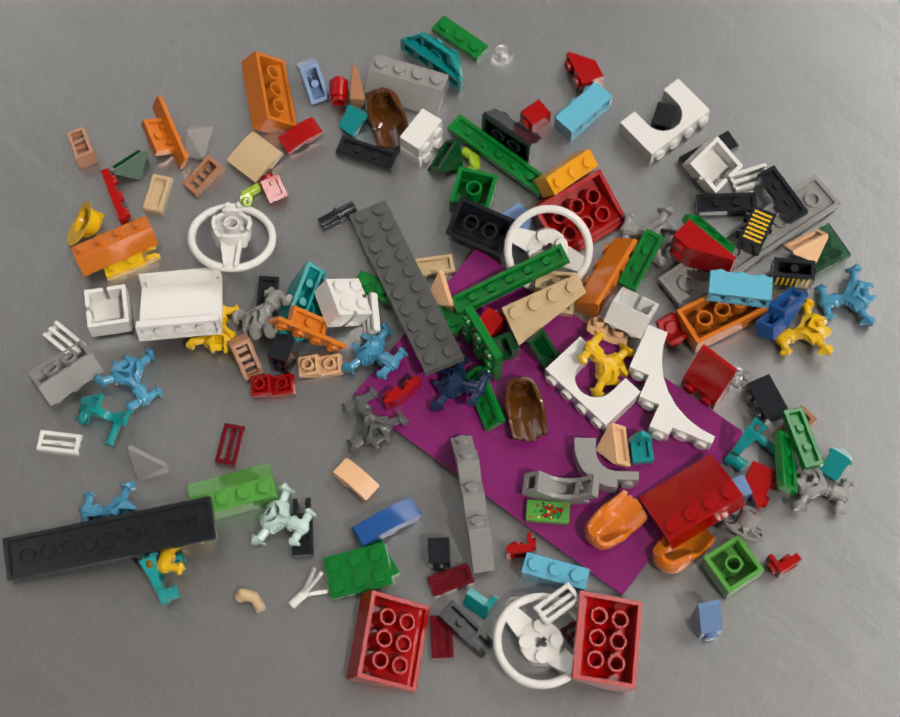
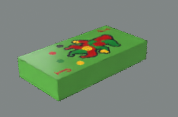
[526,499,570,525]

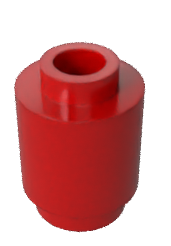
[329,76,348,106]

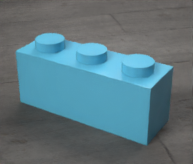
[554,82,613,142]
[706,269,773,308]
[520,552,590,595]

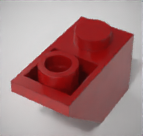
[564,52,604,93]
[745,460,777,511]

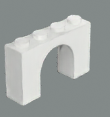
[619,79,710,163]
[544,337,641,432]

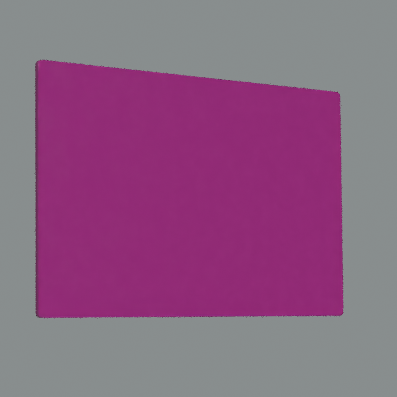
[353,249,742,595]

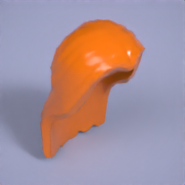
[584,490,648,550]
[652,529,715,574]

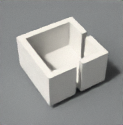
[400,108,443,168]
[682,136,743,194]
[314,278,372,327]
[84,284,133,337]
[603,287,659,339]

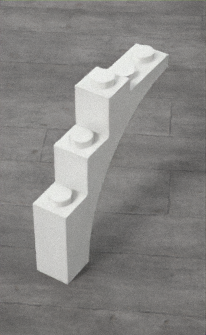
[628,325,715,450]

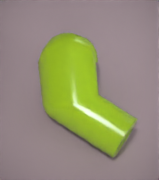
[461,147,481,170]
[239,182,262,207]

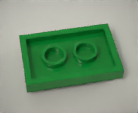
[323,542,395,601]

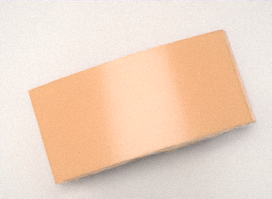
[587,316,629,346]
[298,353,343,378]
[332,458,379,502]

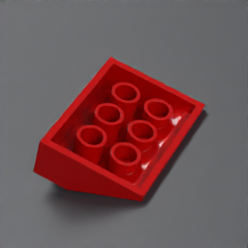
[528,169,625,252]
[638,454,746,550]
[346,590,430,692]
[571,590,643,693]

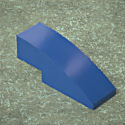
[755,286,808,341]
[351,497,422,547]

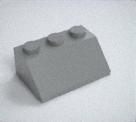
[27,340,104,406]

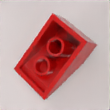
[669,219,736,272]
[680,344,738,409]

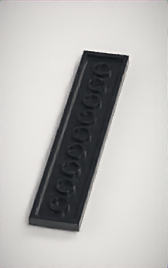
[2,496,218,582]

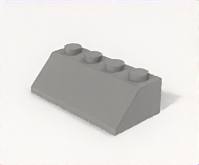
[364,54,449,117]

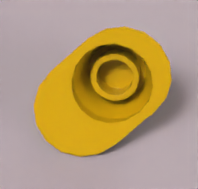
[67,201,104,246]

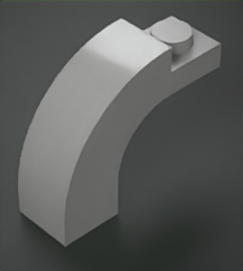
[573,438,639,494]
[522,471,600,504]

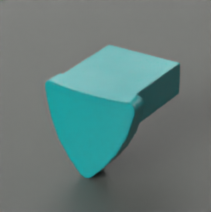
[338,105,368,136]
[627,431,654,465]
[819,447,853,482]
[462,588,500,620]

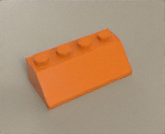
[241,51,297,133]
[71,215,159,277]
[574,238,638,318]

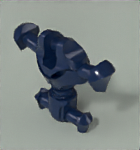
[430,355,492,412]

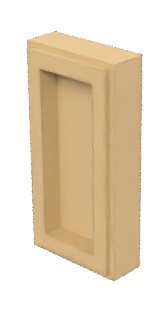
[142,174,173,215]
[415,254,455,279]

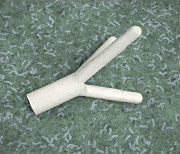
[288,567,330,608]

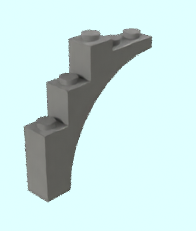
[451,435,495,574]

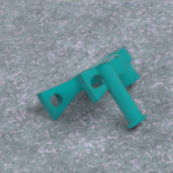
[76,393,132,448]
[724,416,775,472]
[139,551,186,606]

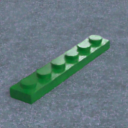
[448,114,542,197]
[452,243,570,316]
[356,270,464,338]

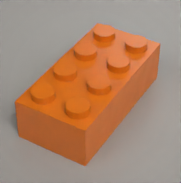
[675,296,769,353]

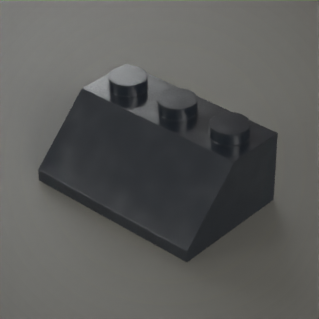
[482,108,543,164]
[445,196,515,257]

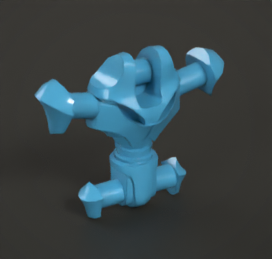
[814,263,877,326]
[342,322,408,380]
[93,348,163,413]
[79,481,137,522]

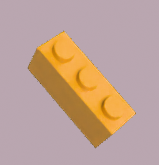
[534,149,598,197]

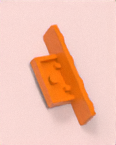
[141,96,188,169]
[268,306,346,352]

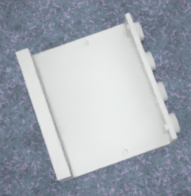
[135,268,223,342]

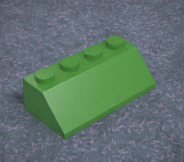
[187,463,279,520]

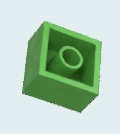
[700,535,764,599]

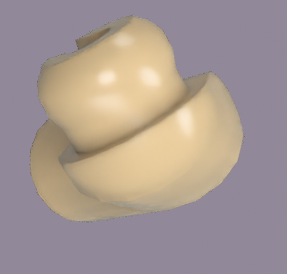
[234,588,266,613]

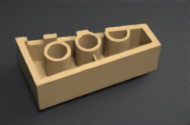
[501,274,586,346]

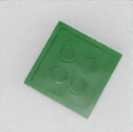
[462,304,503,382]

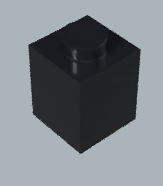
[651,102,677,131]
[428,537,450,571]

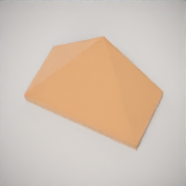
[783,229,828,263]
[430,270,454,312]
[596,423,631,468]

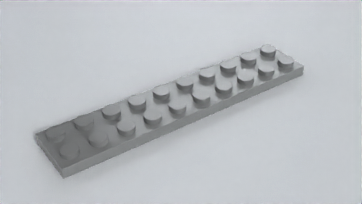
[657,174,841,309]

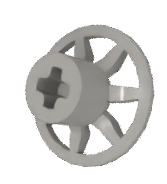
[722,505,765,541]

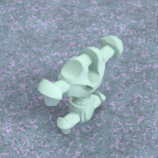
[250,483,316,546]

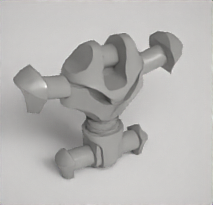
[620,206,677,267]
[232,286,293,340]
[791,457,854,515]

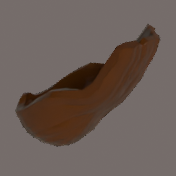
[367,87,409,148]
[504,376,548,442]

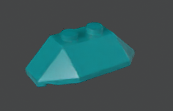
[400,32,463,92]
[278,261,326,342]

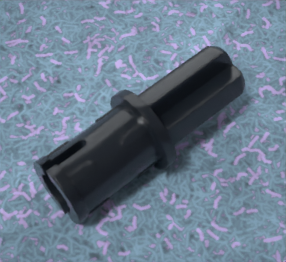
[318,201,357,229]

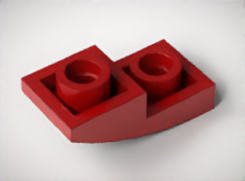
[278,117,324,154]
[250,373,296,398]
[382,375,422,410]

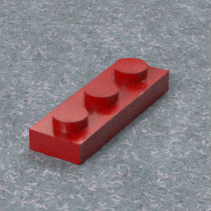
[101,168,131,226]

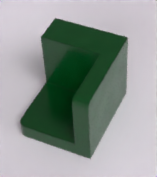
[493,331,520,362]

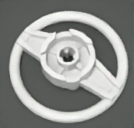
[187,202,276,272]
[504,205,593,291]
[493,593,577,689]

